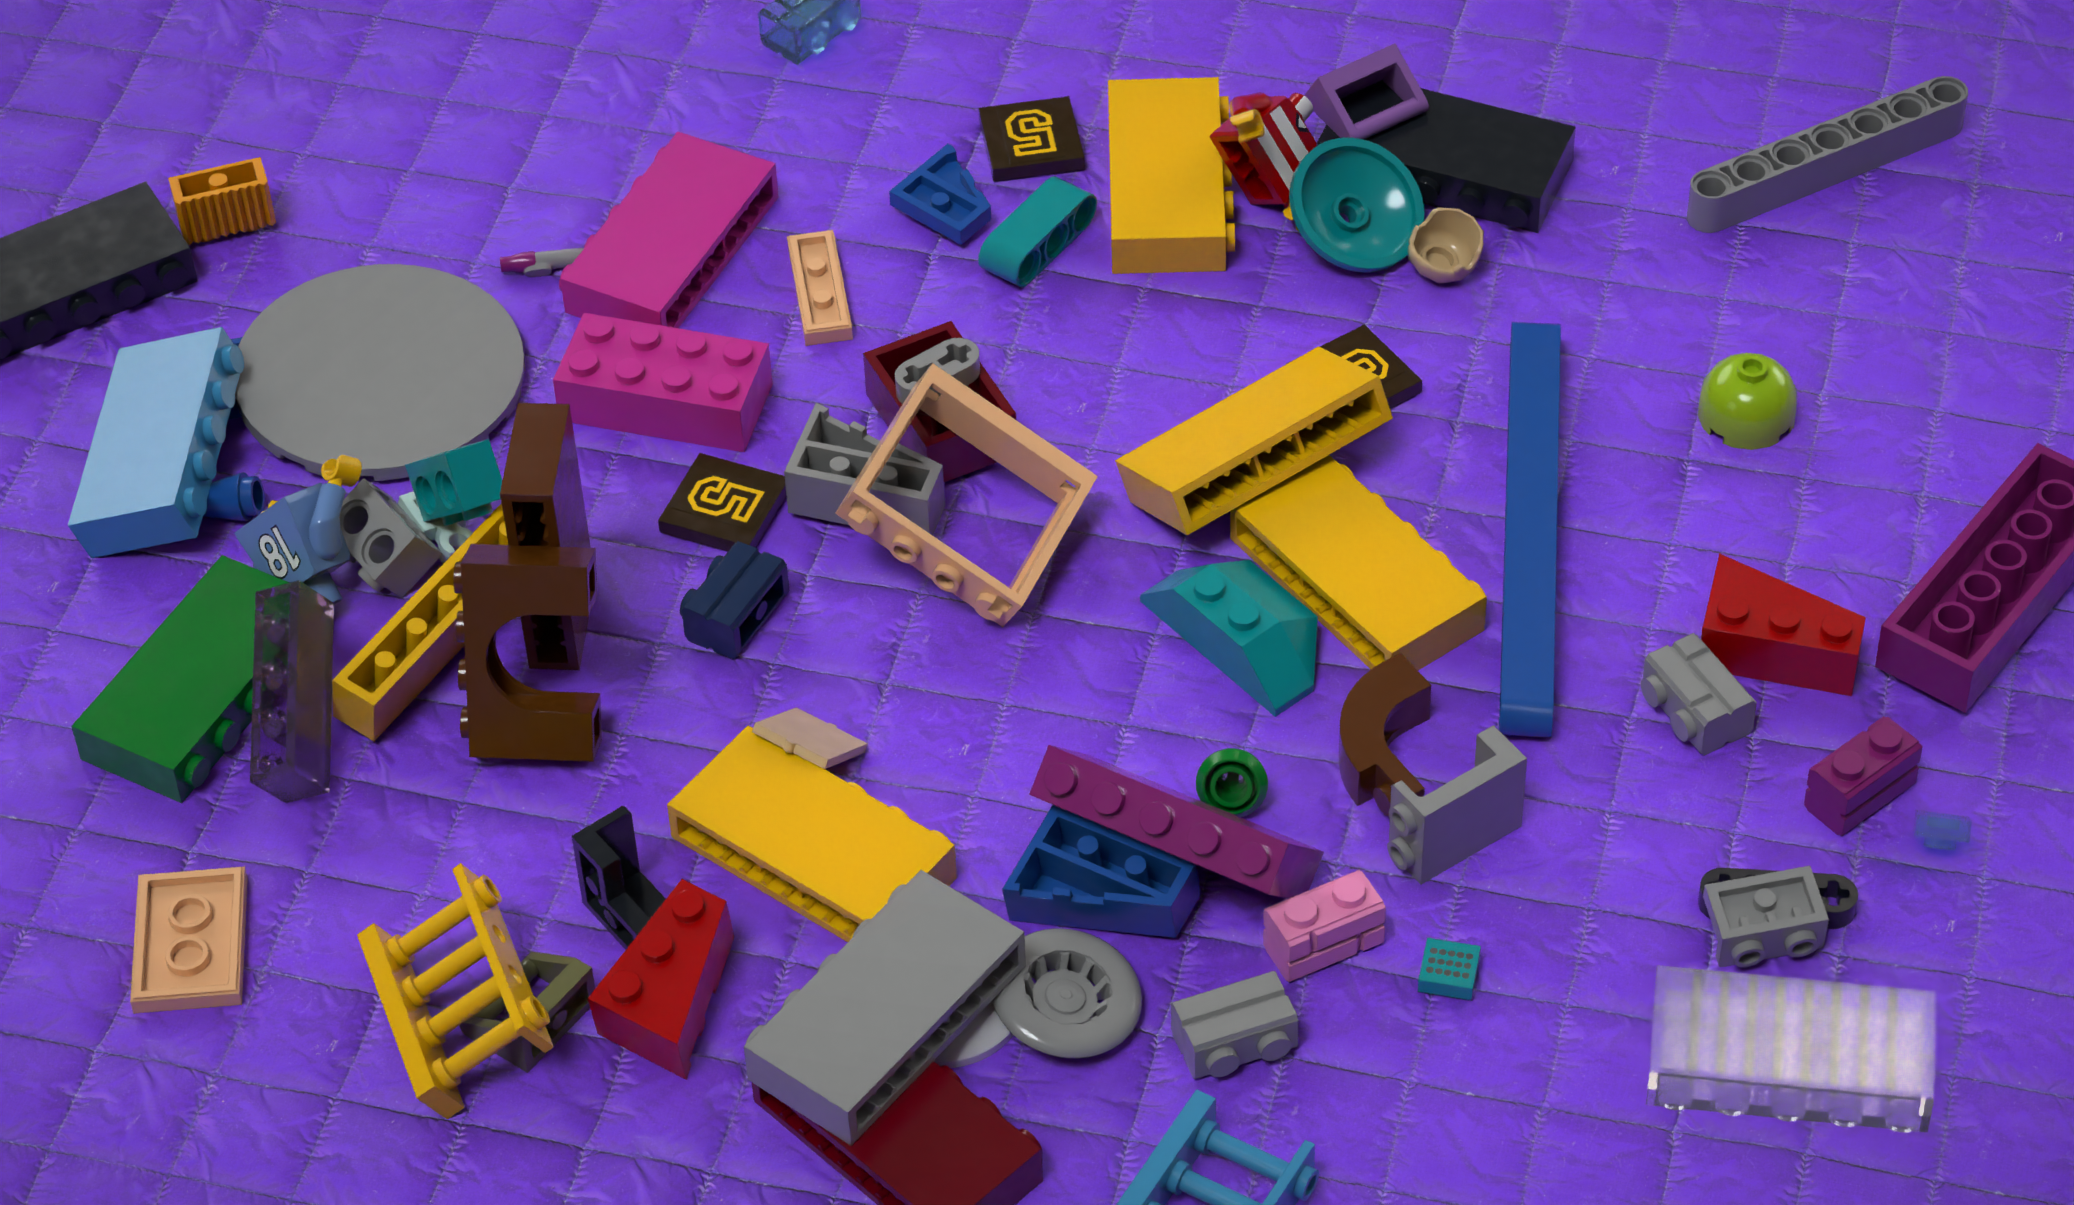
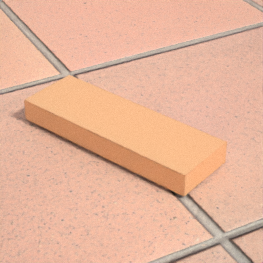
[787,230,853,346]

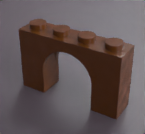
[453,544,602,762]

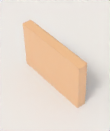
[130,866,248,1014]

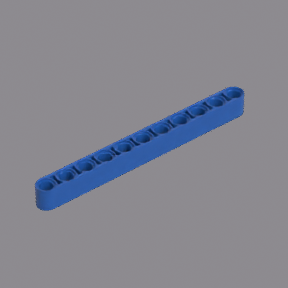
[1499,322,1561,738]

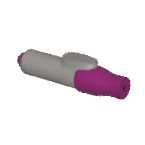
[500,248,584,277]

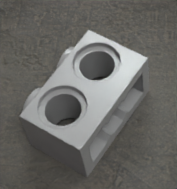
[339,478,442,598]

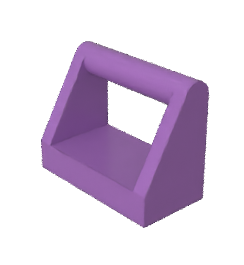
[1305,43,1429,140]

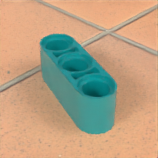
[978,176,1097,287]

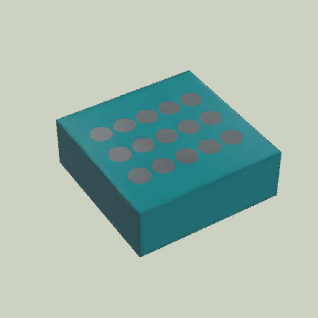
[1418,938,1481,1000]

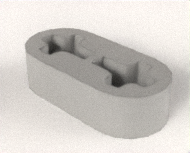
[895,338,980,404]

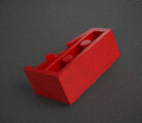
[588,879,734,1080]

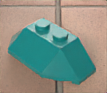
[1140,560,1318,717]

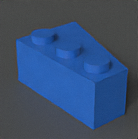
[1002,805,1201,938]

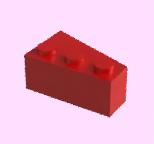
[1701,553,1866,696]

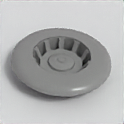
[992,928,1142,1058]

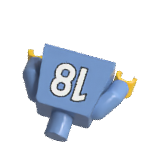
[234,454,362,609]

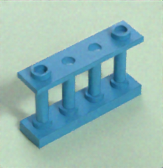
[1116,1089,1319,1205]

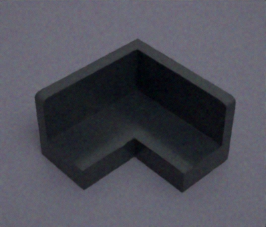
[572,806,666,950]

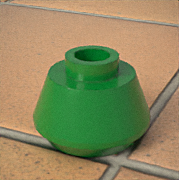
[1196,748,1268,817]

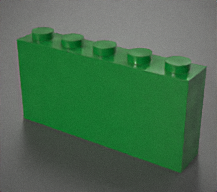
[71,555,329,803]

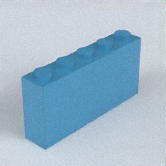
[68,327,244,558]

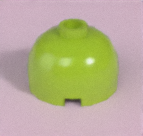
[1697,352,1797,450]

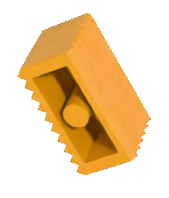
[168,157,276,245]

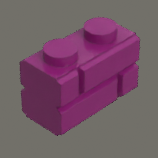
[1804,716,1922,836]

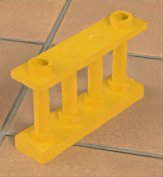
[357,863,554,1119]

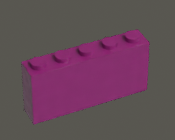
[1029,745,1324,898]

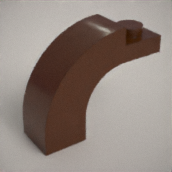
[1339,653,1431,816]

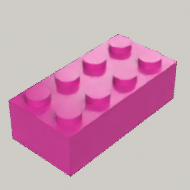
[553,313,773,452]

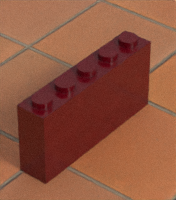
[751,1061,1043,1205]

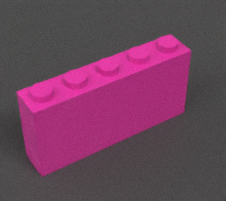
[559,131,779,328]

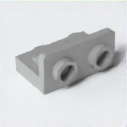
[1703,866,1829,967]

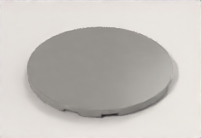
[235,264,525,481]

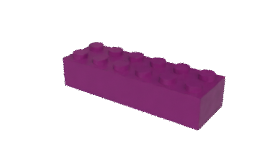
[1875,443,2074,713]

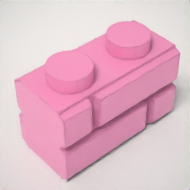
[1263,870,1386,982]

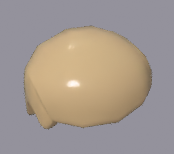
[1408,207,1484,284]

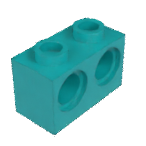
[405,439,503,526]

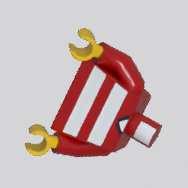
[1209,92,1317,232]

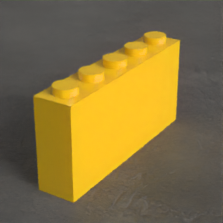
[1108,77,1235,274]
[1115,346,1393,535]
[1230,455,1487,671]
[667,725,957,942]

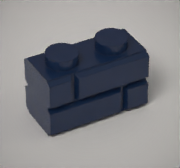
[680,541,790,660]

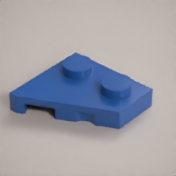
[889,143,992,245]

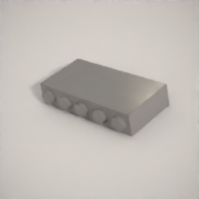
[744,870,1026,1146]

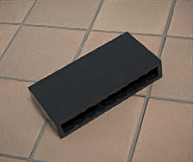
[1317,80,1576,233]
[0,181,198,360]

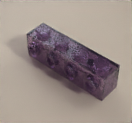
[250,580,334,803]

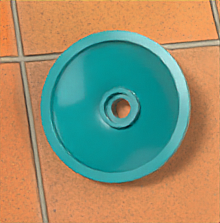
[1289,138,1425,272]

